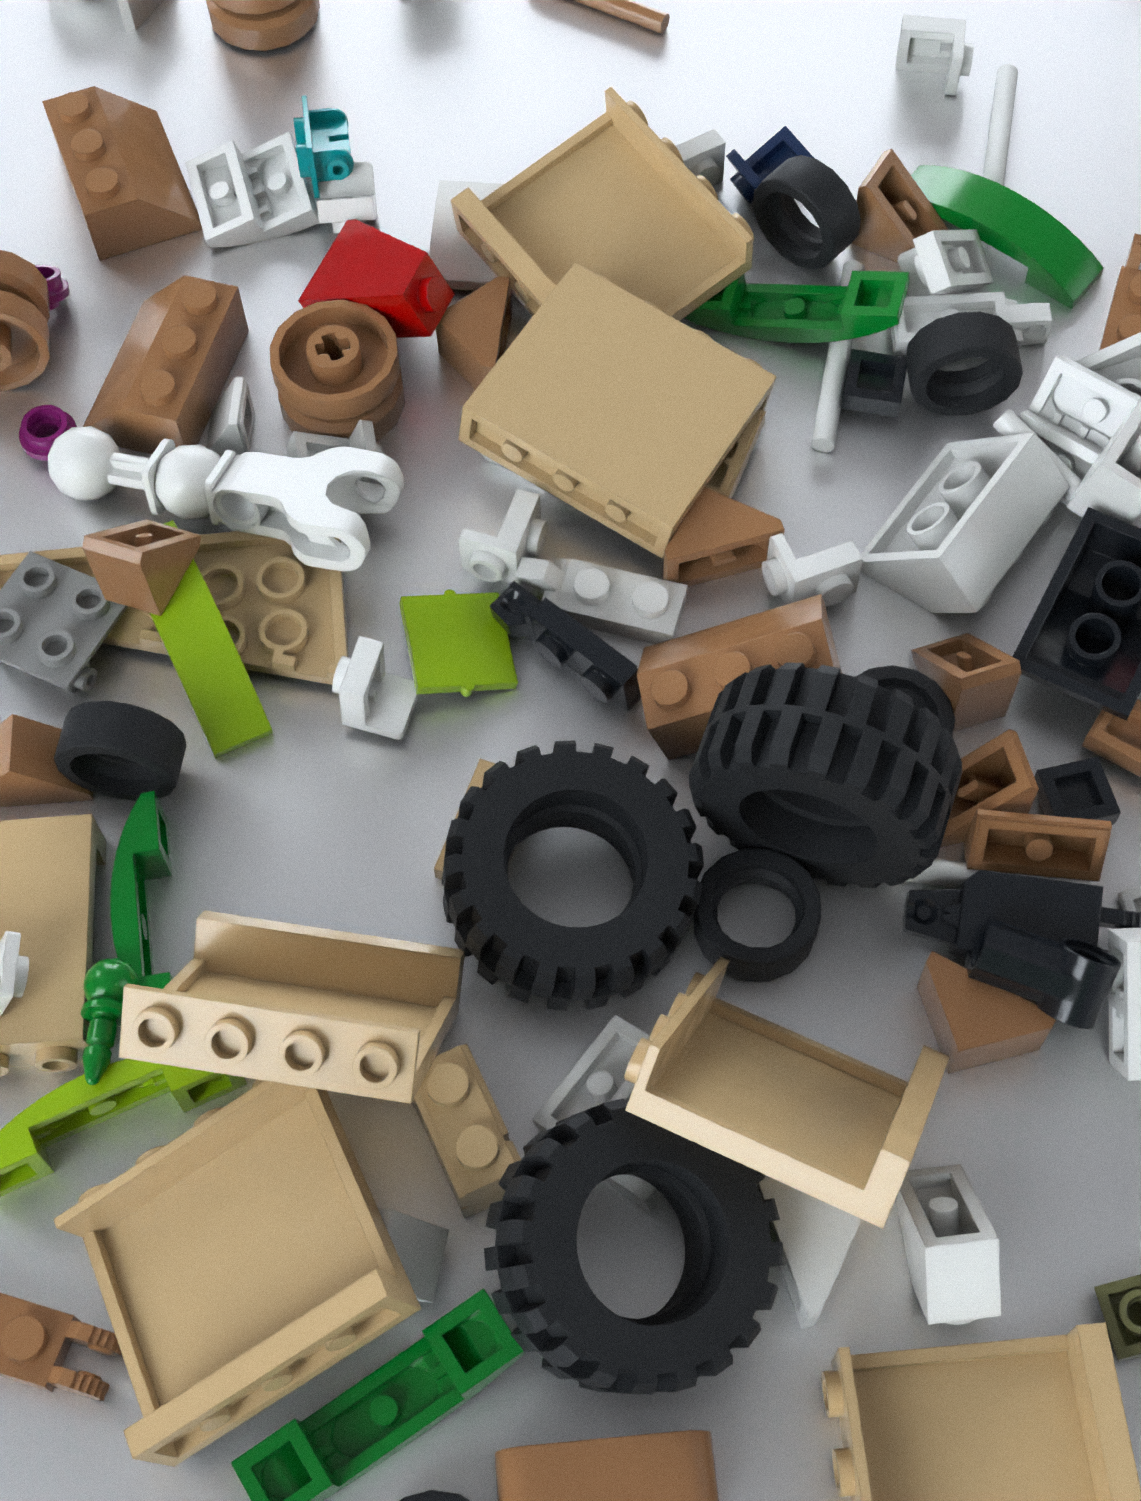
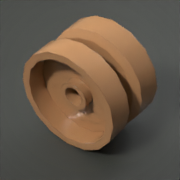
[206,0,320,51]
[0,250,50,391]
[270,300,405,442]

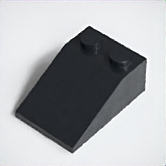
[1012,507,1141,721]

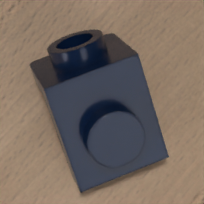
[726,125,814,204]

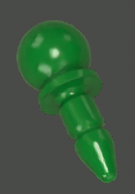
[81,958,139,1085]

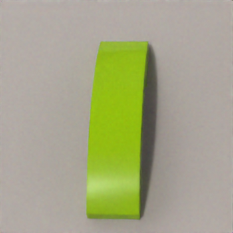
[149,520,273,758]
[0,1059,248,1197]

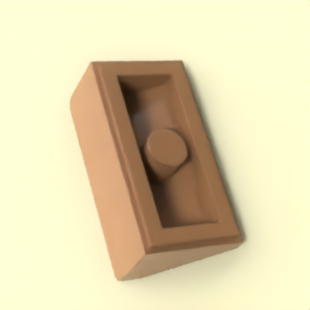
[963,809,1112,882]

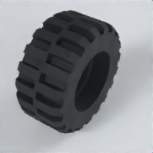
[689,663,962,888]
[442,740,704,1011]
[484,1098,783,1395]

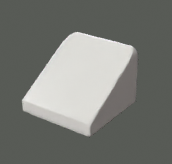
[206,377,255,457]

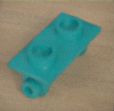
[293,95,354,198]

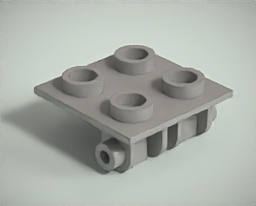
[0,551,128,693]

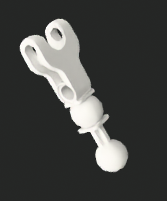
[48,426,405,571]

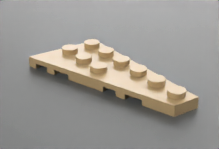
[0,531,349,685]

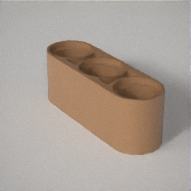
[495,1430,719,1501]

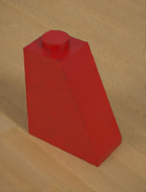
[298,219,455,338]

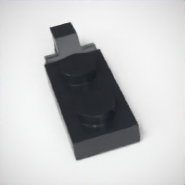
[490,581,641,712]

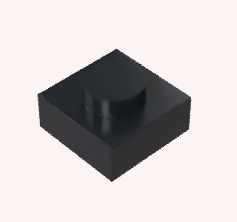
[841,349,907,417]
[1034,756,1121,825]

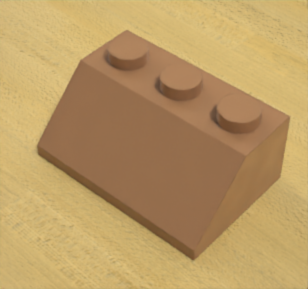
[42,86,202,261]
[83,275,249,454]
[637,594,842,760]

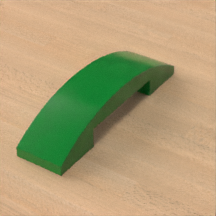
[911,165,1104,309]
[684,271,910,343]
[110,791,173,989]
[231,1288,525,1501]

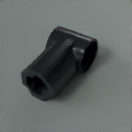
[967,917,1121,1029]

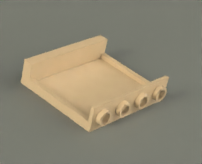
[450,87,754,321]
[458,262,777,559]
[0,814,107,1076]
[119,910,465,1104]
[624,957,950,1229]
[54,1079,421,1467]
[821,1322,1141,1501]

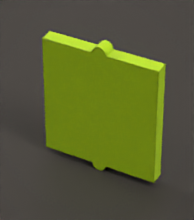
[399,589,518,697]

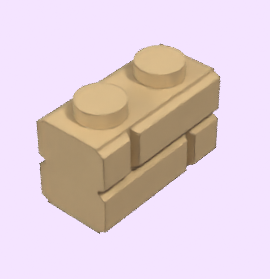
[412,1044,521,1218]

